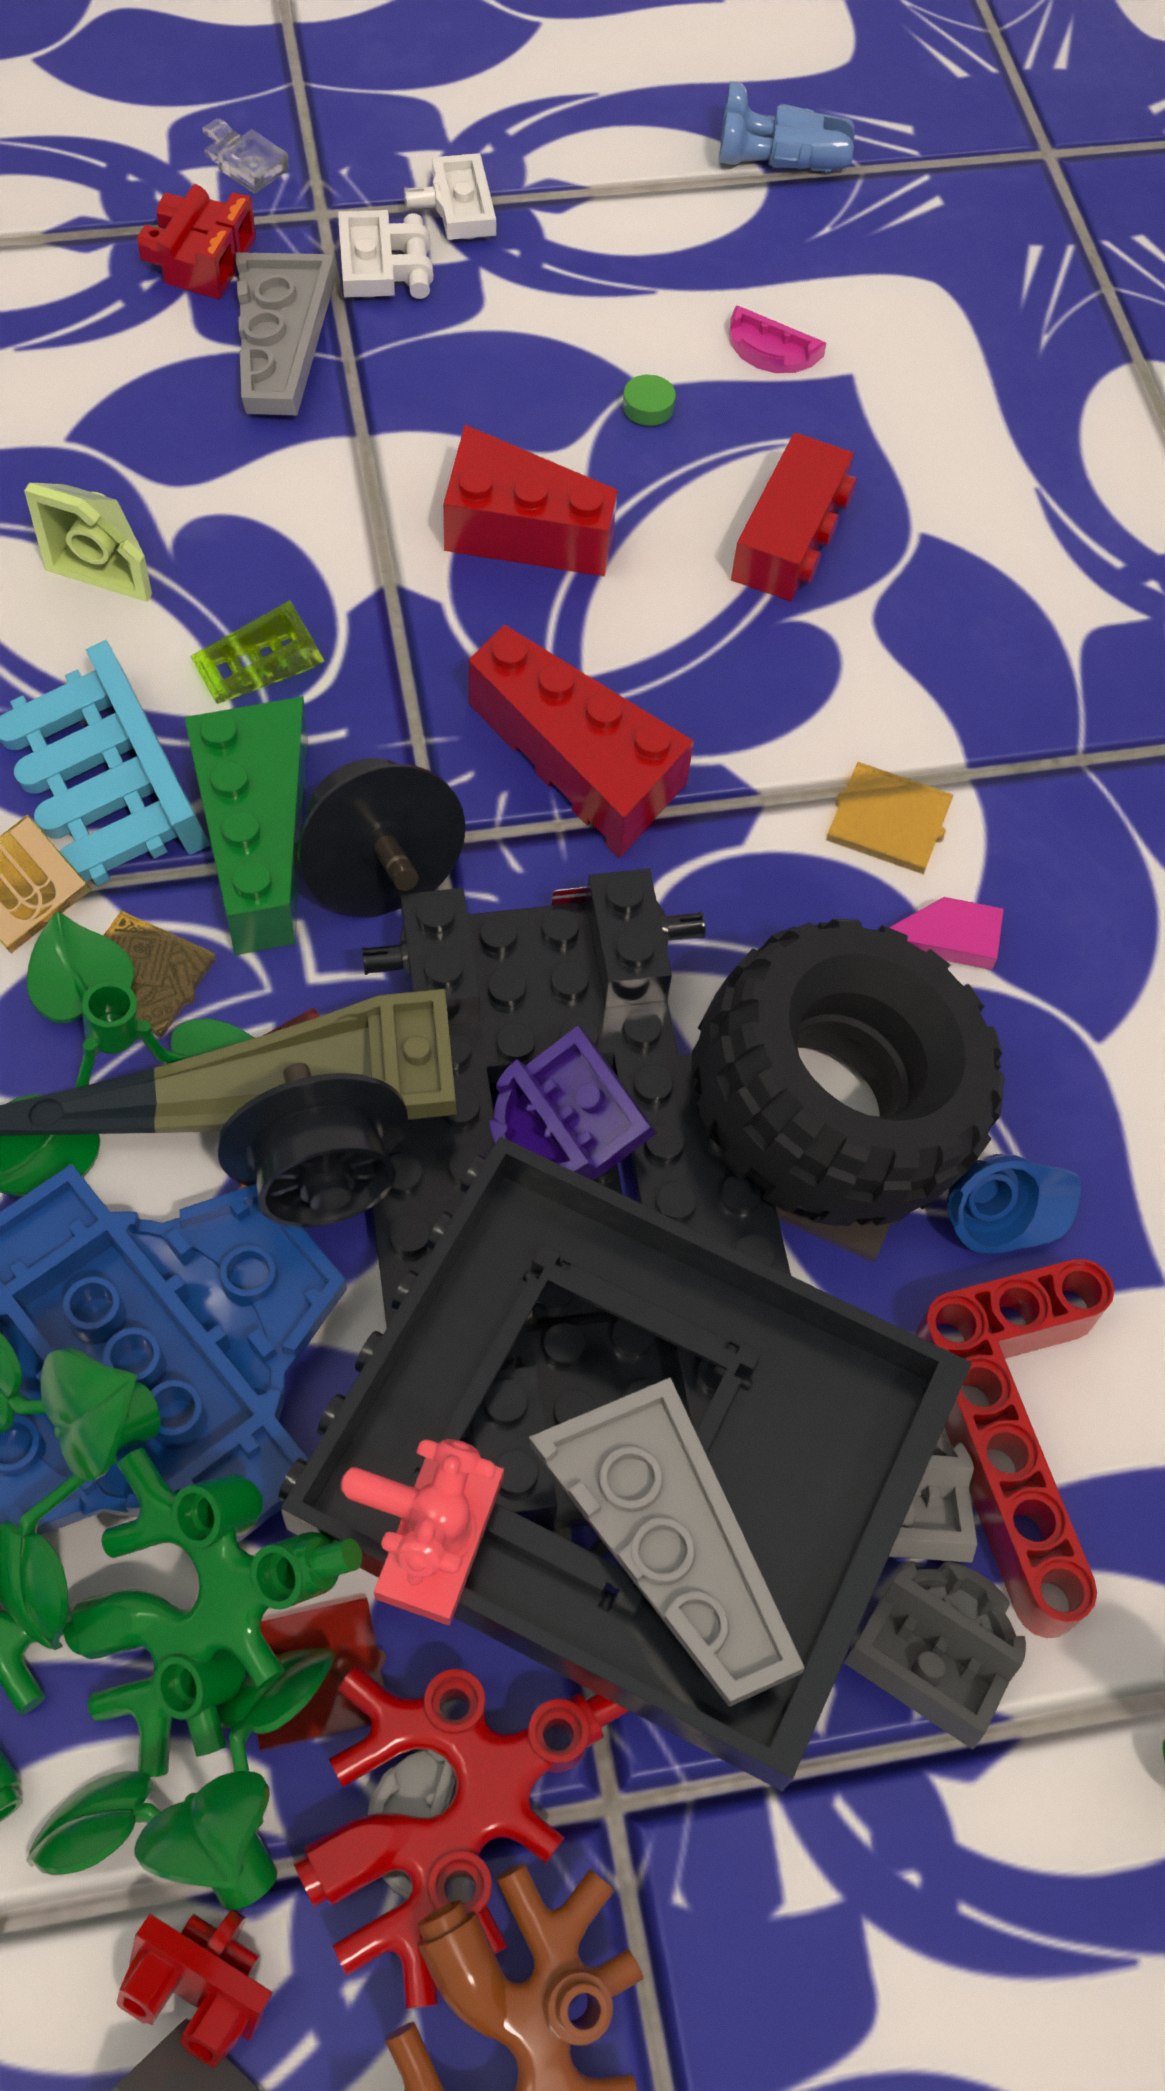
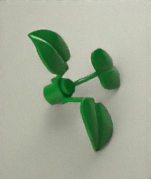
[0,912,255,1197]
[0,1332,160,1650]
[26,1647,336,1910]

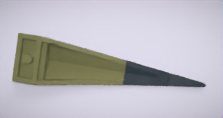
[0,989,457,1136]

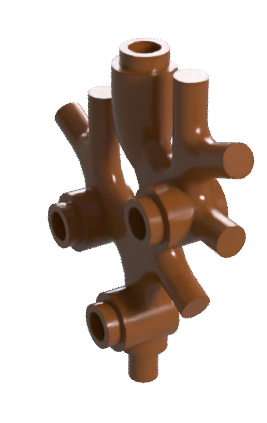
[385,1863,643,2091]

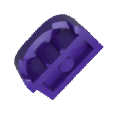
[489,1026,657,1180]

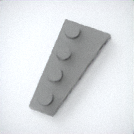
[236,252,338,415]
[529,1378,805,1707]

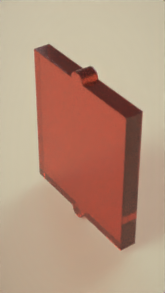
[257,1598,387,1752]

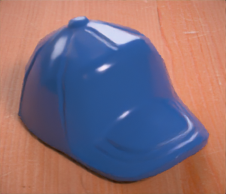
[946,1154,1081,1254]

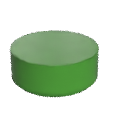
[623,374,676,426]

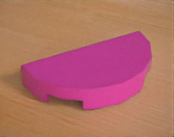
[729,305,826,373]

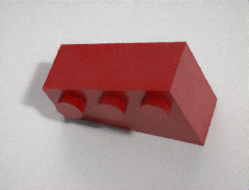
[443,424,618,577]

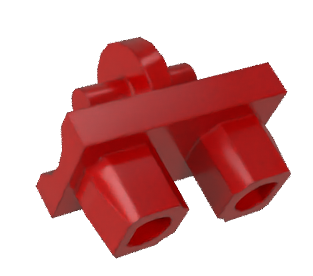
[116,1910,273,2068]

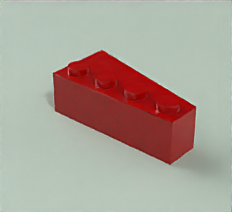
[468,624,694,859]

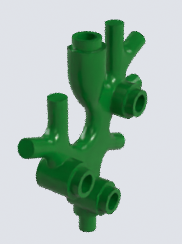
[64,1448,362,1777]

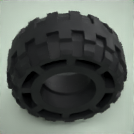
[692,919,1005,1227]

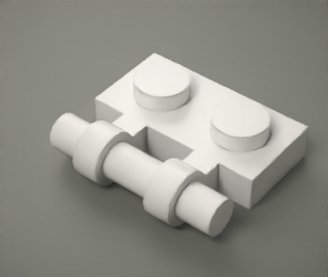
[338,210,434,299]

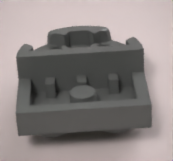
[844,1561,1026,1750]

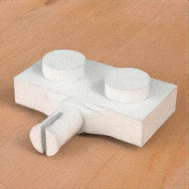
[404,153,496,240]

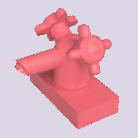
[341,1439,504,1626]

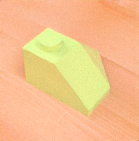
[24,482,152,602]

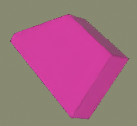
[889,897,1004,970]

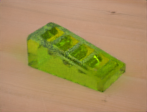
[190,600,324,704]

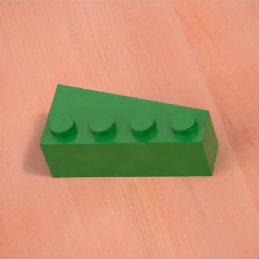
[184,696,308,955]

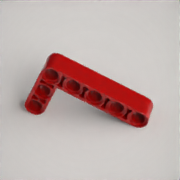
[915,1259,1114,1638]

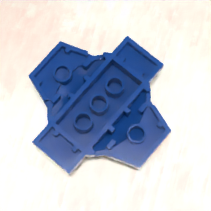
[0,1164,347,1543]

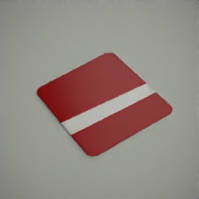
[551,887,587,905]

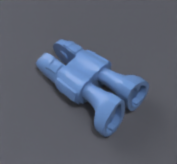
[719,81,855,173]

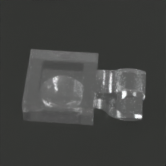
[203,118,289,194]

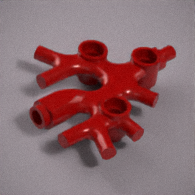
[293,1666,629,2010]

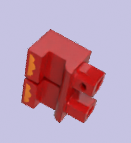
[137,183,256,300]

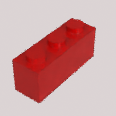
[731,432,857,602]

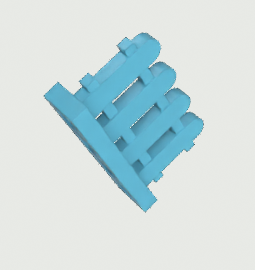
[0,639,211,886]

